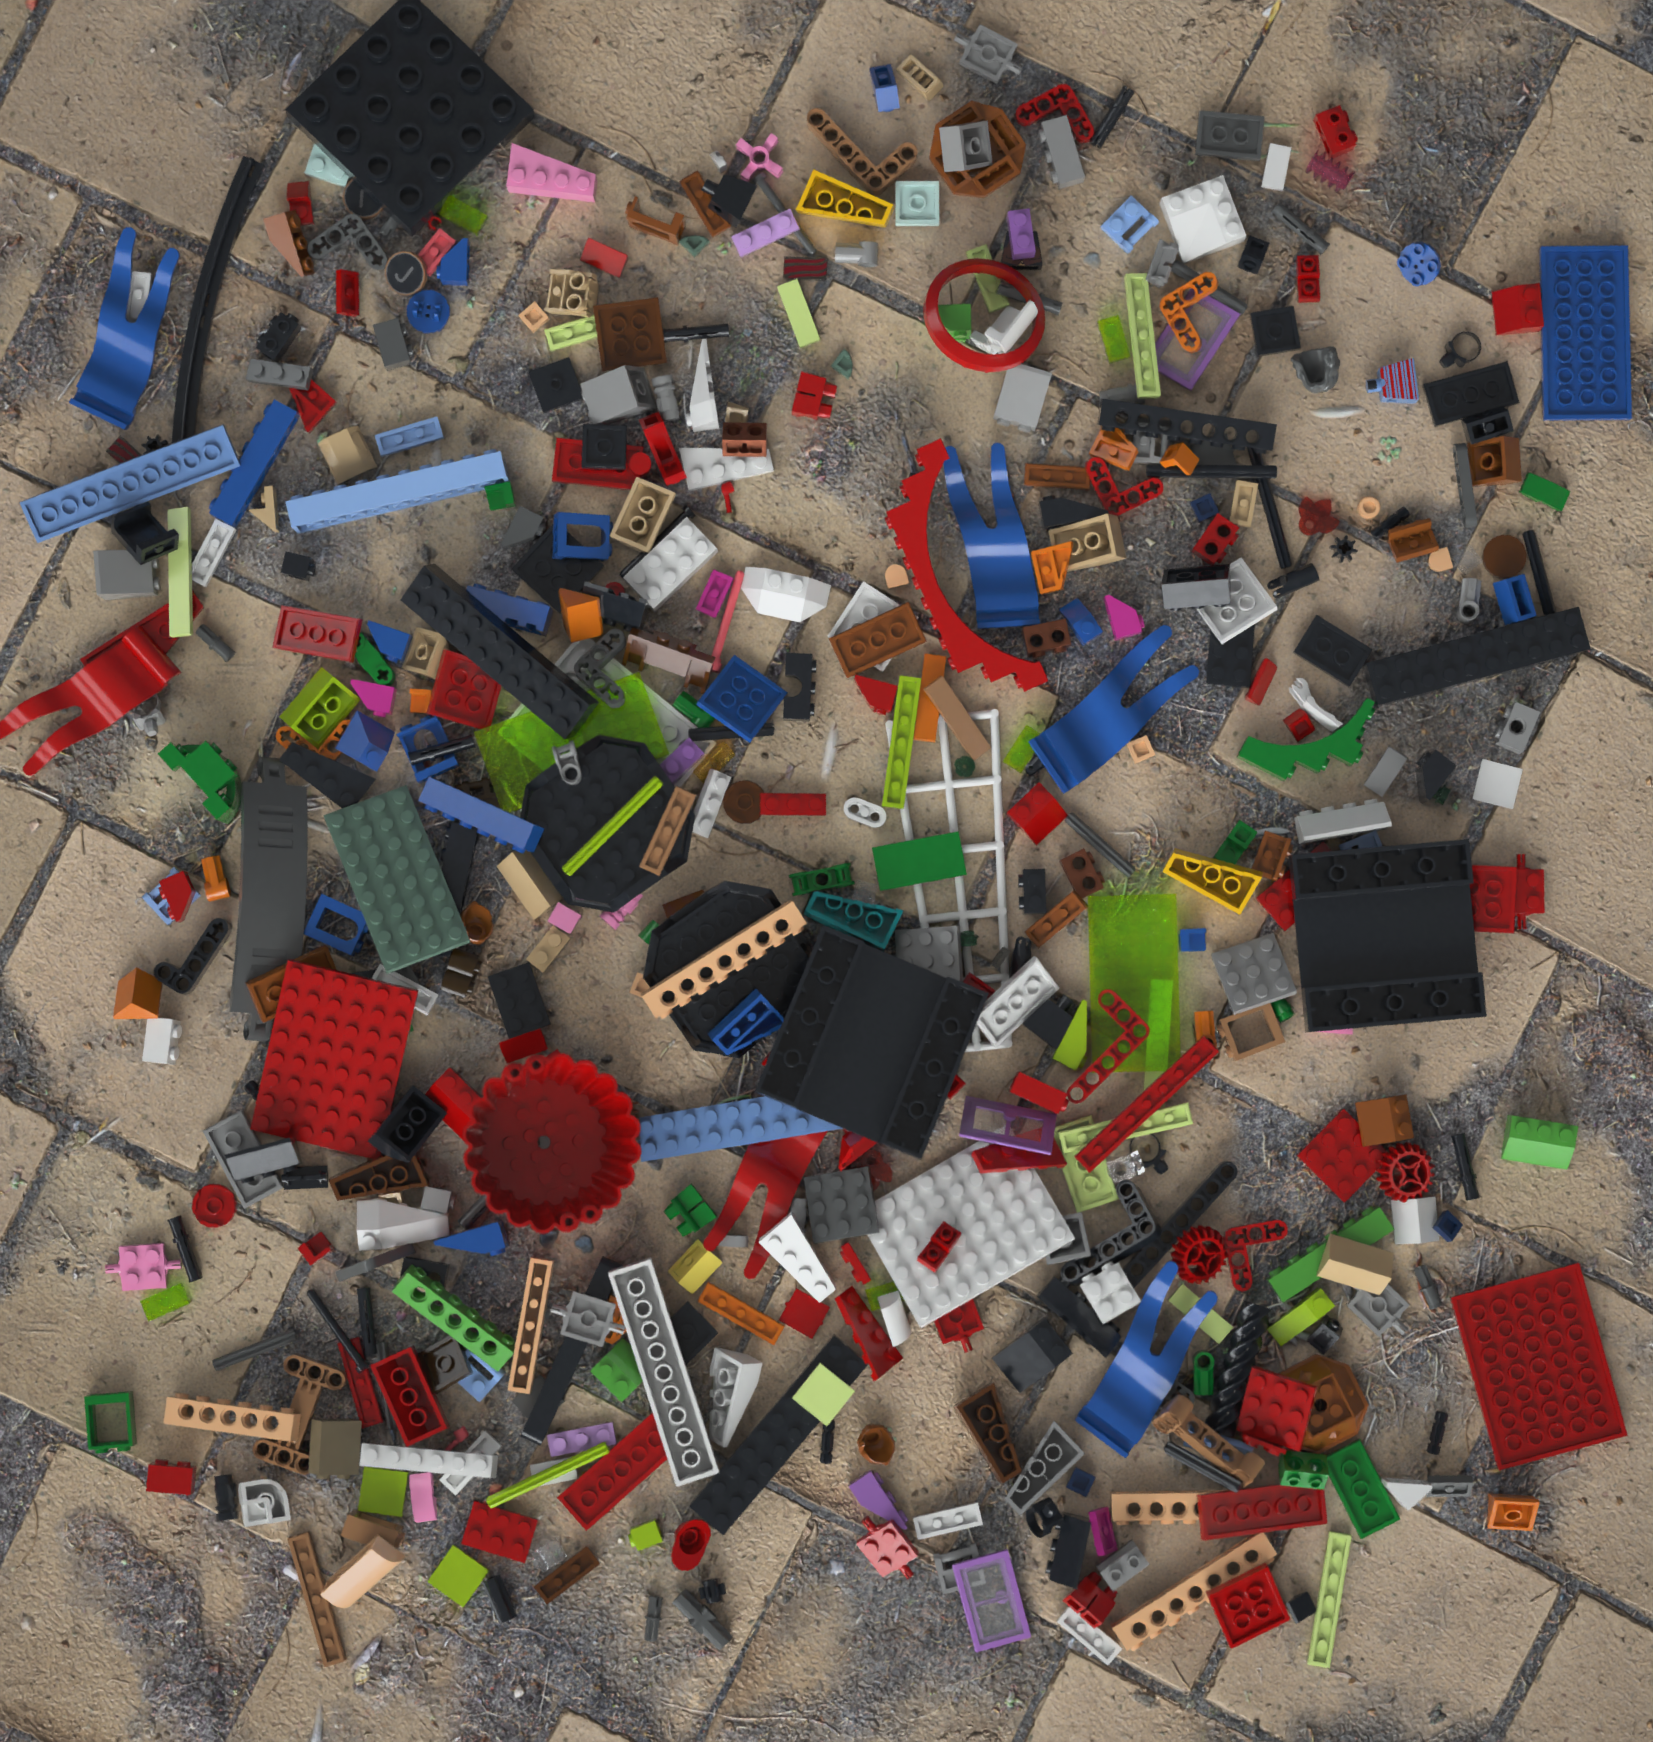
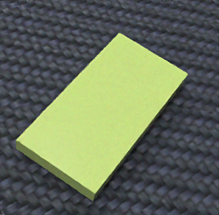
[1054,1115,1119,1213]

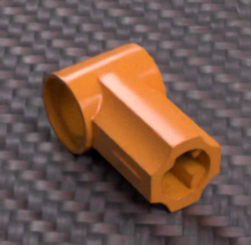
[201,855,231,902]
[1194,1011,1217,1048]

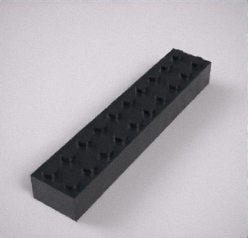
[400,564,599,739]
[1363,607,1591,708]
[689,1334,868,1535]

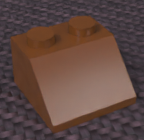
[1467,436,1522,486]
[1355,1094,1414,1146]

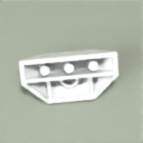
[741,567,831,622]

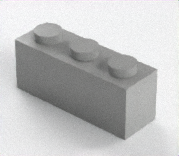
[1038,115,1085,189]

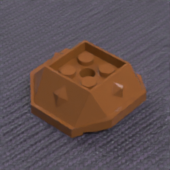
[929,101,1026,198]
[1278,1354,1369,1454]

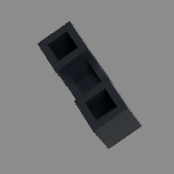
[783,653,817,722]

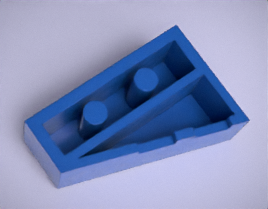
[708,989,784,1055]

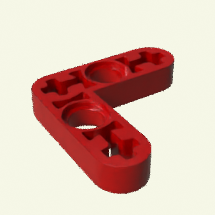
[1015,84,1094,143]
[1085,457,1164,516]
[1223,1220,1288,1291]

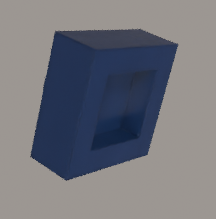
[1189,493,1219,523]
[1432,1210,1463,1242]
[1066,1467,1096,1497]

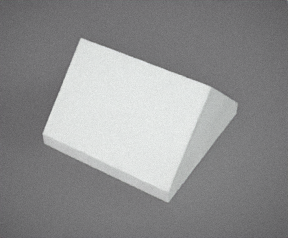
[1391,1196,1439,1244]
[1380,1477,1432,1511]

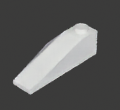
[686,339,719,432]

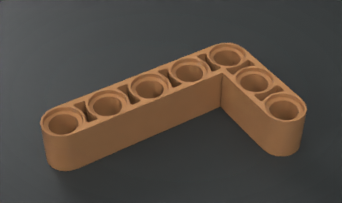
[807,108,918,196]

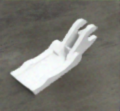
[1289,678,1343,733]

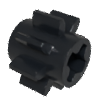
[141,434,168,454]
[1329,535,1358,563]
[699,1578,726,1604]

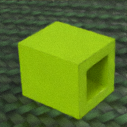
[628,1518,664,1551]

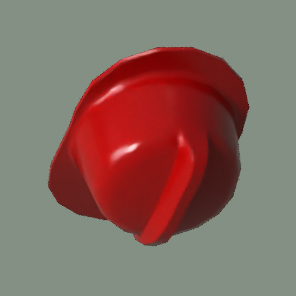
[671,1519,711,1571]

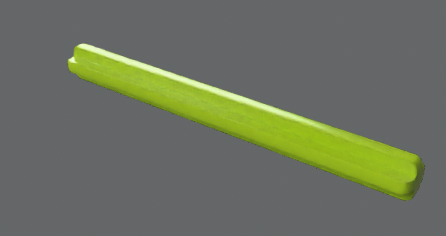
[562,776,663,876]
[486,1442,609,1508]

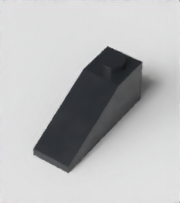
[1038,495,1109,530]

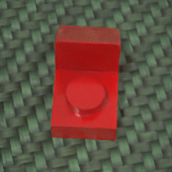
[287,181,314,226]

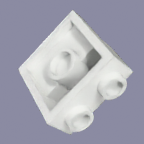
[1080,1261,1141,1324]

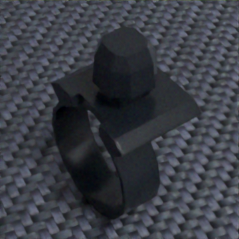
[1439,331,1481,368]
[1129,1133,1168,1175]
[1025,1497,1064,1538]

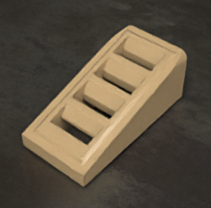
[896,54,943,101]

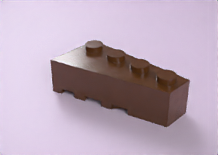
[328,1153,430,1201]
[953,1383,1022,1483]

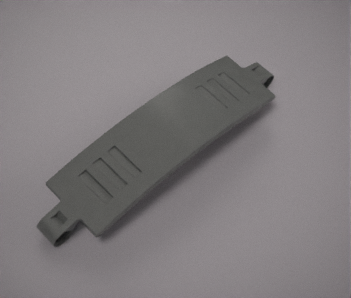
[229,757,308,1041]

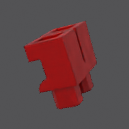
[792,371,837,420]
[1062,1571,1118,1629]

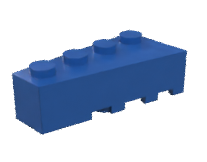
[466,583,553,637]

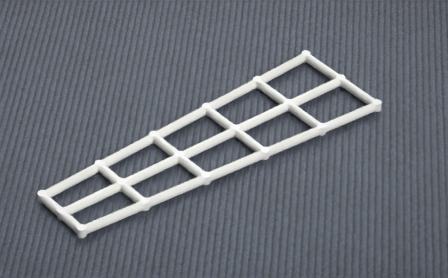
[885,709,1012,1052]

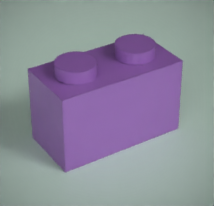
[1007,208,1036,260]
[660,737,705,785]

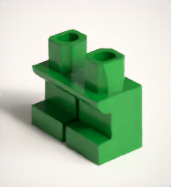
[664,1183,717,1237]

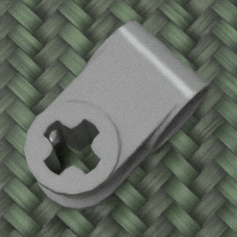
[552,740,583,785]

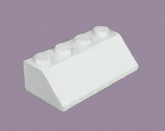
[1294,799,1392,844]

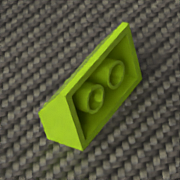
[279,667,361,749]

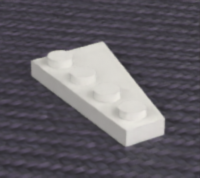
[679,448,774,491]
[759,1212,836,1303]

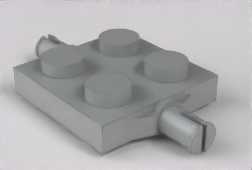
[954,24,1023,84]
[1346,1284,1409,1337]
[551,1291,625,1347]

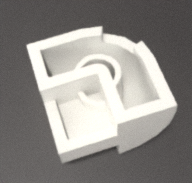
[238,1479,291,1527]

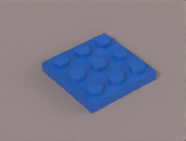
[696,655,788,743]

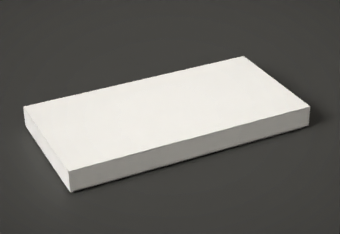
[977,956,1059,1048]

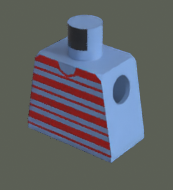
[1366,358,1419,404]

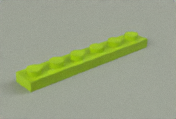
[882,675,921,809]

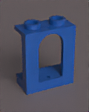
[553,512,613,562]
[396,715,460,784]
[304,894,368,956]

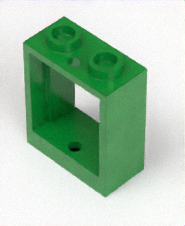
[84,1391,137,1454]

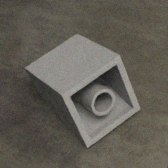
[993,364,1052,433]
[580,365,657,425]
[93,550,161,600]

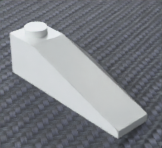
[357,1198,450,1251]
[709,1347,762,1448]

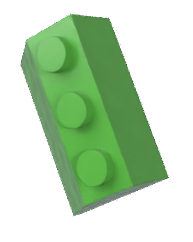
[1501,1115,1578,1170]

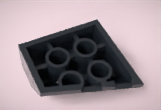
[582,581,650,632]

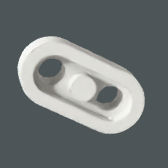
[844,797,886,828]

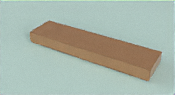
[924,676,991,761]
[639,786,697,876]

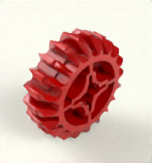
[1375,1142,1435,1203]
[1170,1225,1229,1285]

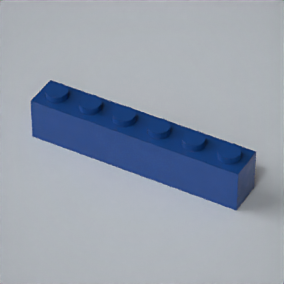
[209,399,300,529]
[418,777,544,854]

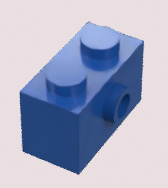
[1493,574,1537,625]

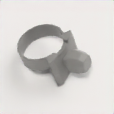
[131,694,166,736]

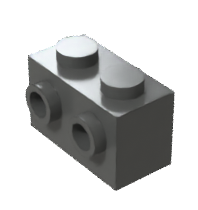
[373,318,414,371]

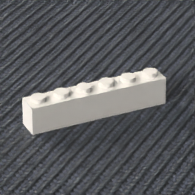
[359,1443,498,1478]

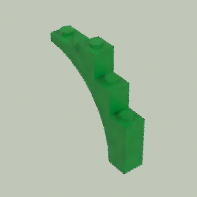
[1236,698,1375,781]

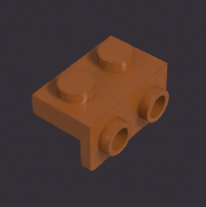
[1388,518,1439,563]
[1251,830,1294,881]

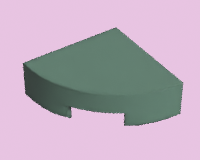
[679,235,710,258]
[831,349,853,380]

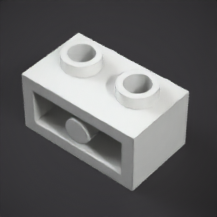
[142,1018,182,1065]

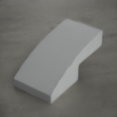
[1364,746,1408,797]

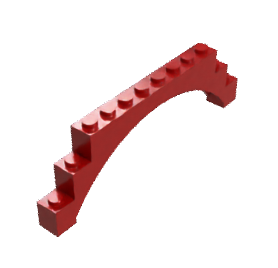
[884,438,1049,692]

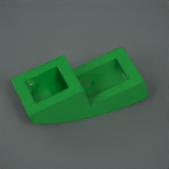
[1519,473,1571,511]
[1213,820,1258,864]

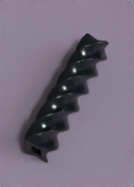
[1204,1300,1272,1438]

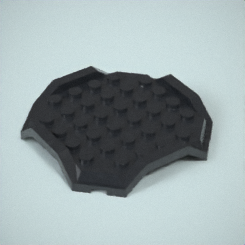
[520,735,695,913]
[643,880,812,1059]

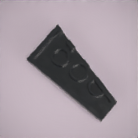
[279,742,376,808]

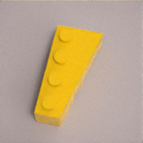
[796,169,894,228]
[1163,848,1263,915]

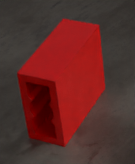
[1008,1072,1069,1114]

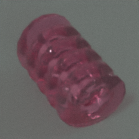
[1305,149,1356,193]

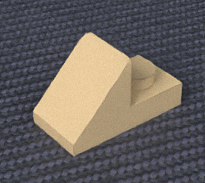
[249,486,280,533]

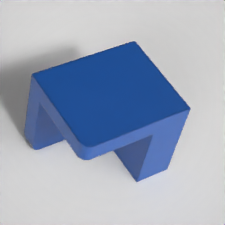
[1178,928,1207,952]

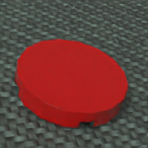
[192,1184,237,1228]

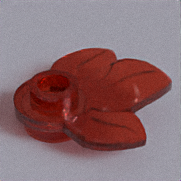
[1298,497,1340,536]
[849,1150,892,1192]

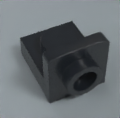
[1237,235,1270,274]
[1306,1315,1343,1355]

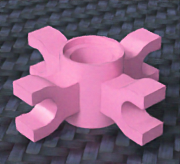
[736,133,783,182]

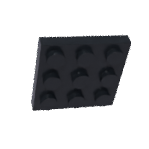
[511,524,604,614]

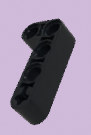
[154,918,232,994]

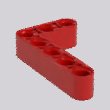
[1067,989,1150,1104]

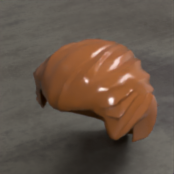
[460,901,494,945]
[857,1424,895,1466]

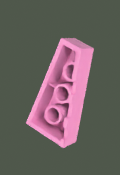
[506,143,597,202]

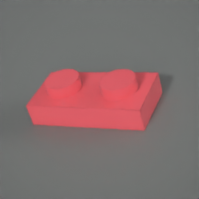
[418,228,457,277]

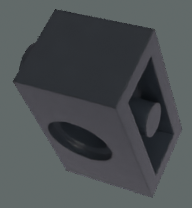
[1461,406,1514,445]

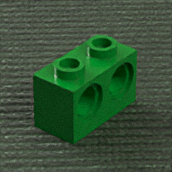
[1278,1451,1329,1490]

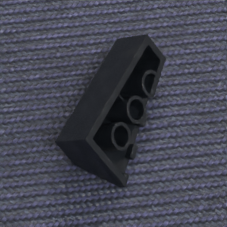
[1037,1276,1122,1358]

